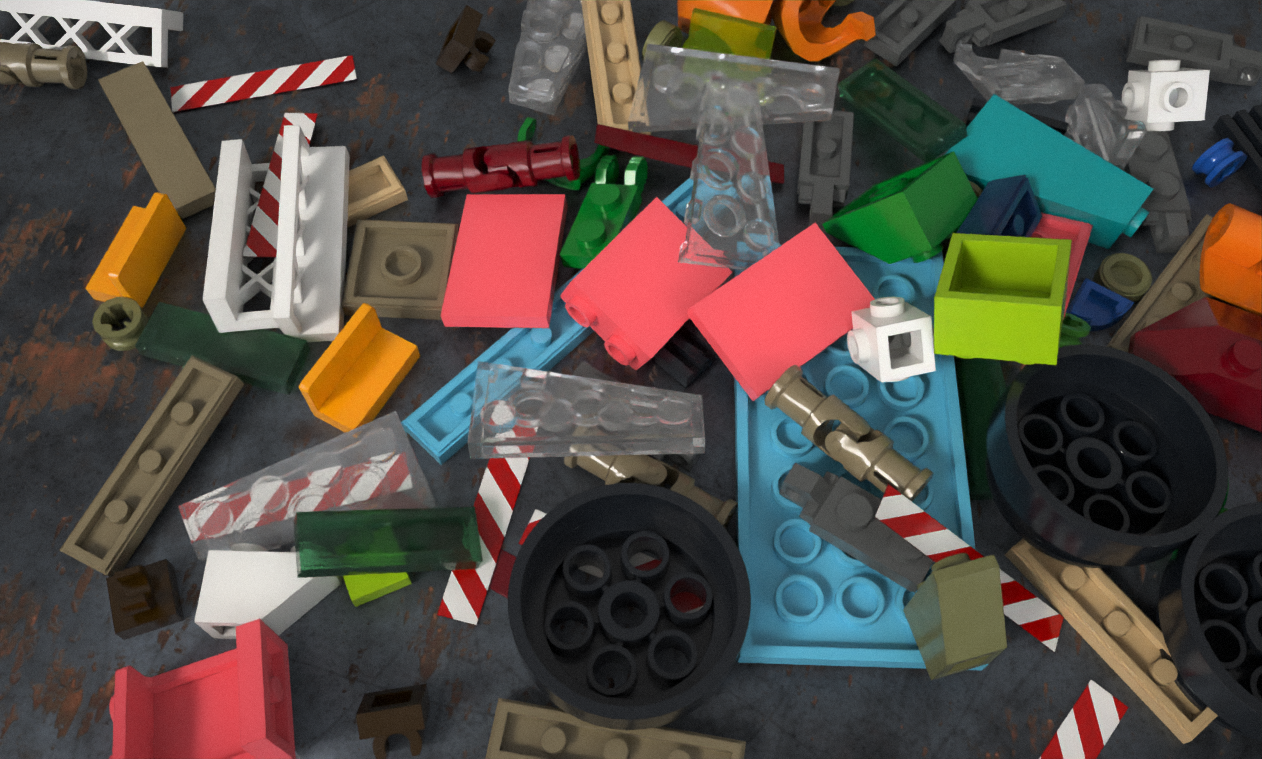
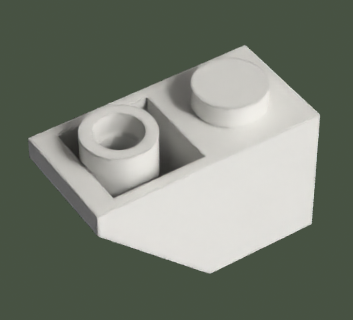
[194,543,343,639]

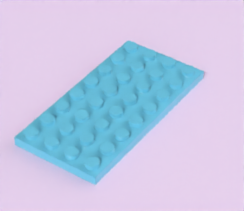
[733,244,988,671]

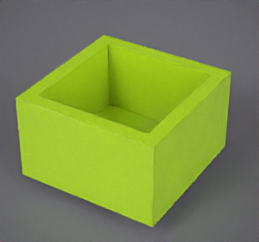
[934,233,1072,365]

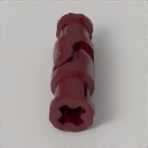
[422,135,580,198]

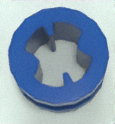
[1192,138,1247,188]

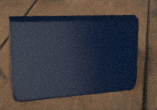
[957,175,1042,237]

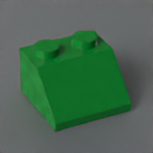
[822,151,978,264]

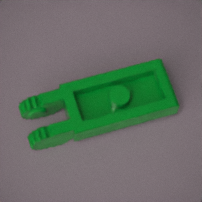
[560,155,648,269]

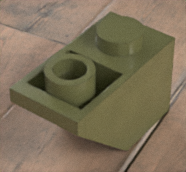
[903,553,1007,680]

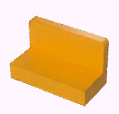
[85,192,187,309]
[299,303,420,440]

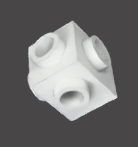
[1122,60,1210,131]
[847,297,936,383]

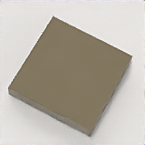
[341,219,459,320]

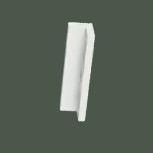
[0,0,183,68]
[273,125,350,343]
[203,139,279,333]

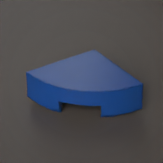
[1066,278,1134,332]

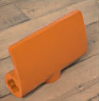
[1200,203,1262,317]

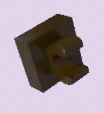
[436,5,496,73]
[106,559,184,640]
[356,683,430,759]

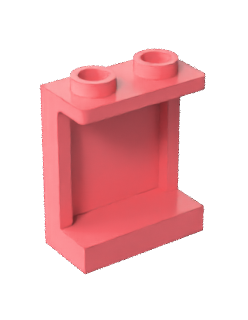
[560,197,732,370]
[109,619,296,759]

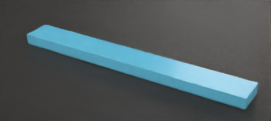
[402,170,739,465]

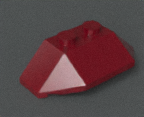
[1128,297,1262,432]

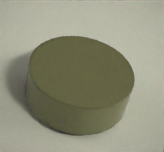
[642,20,682,71]
[1093,253,1152,304]

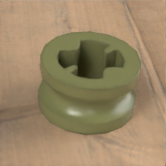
[92,297,151,351]

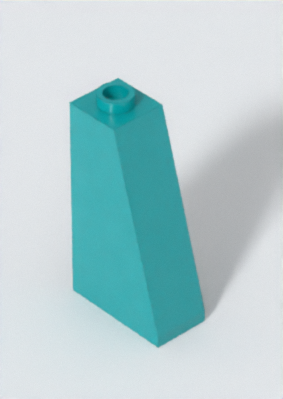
[946,94,1153,249]

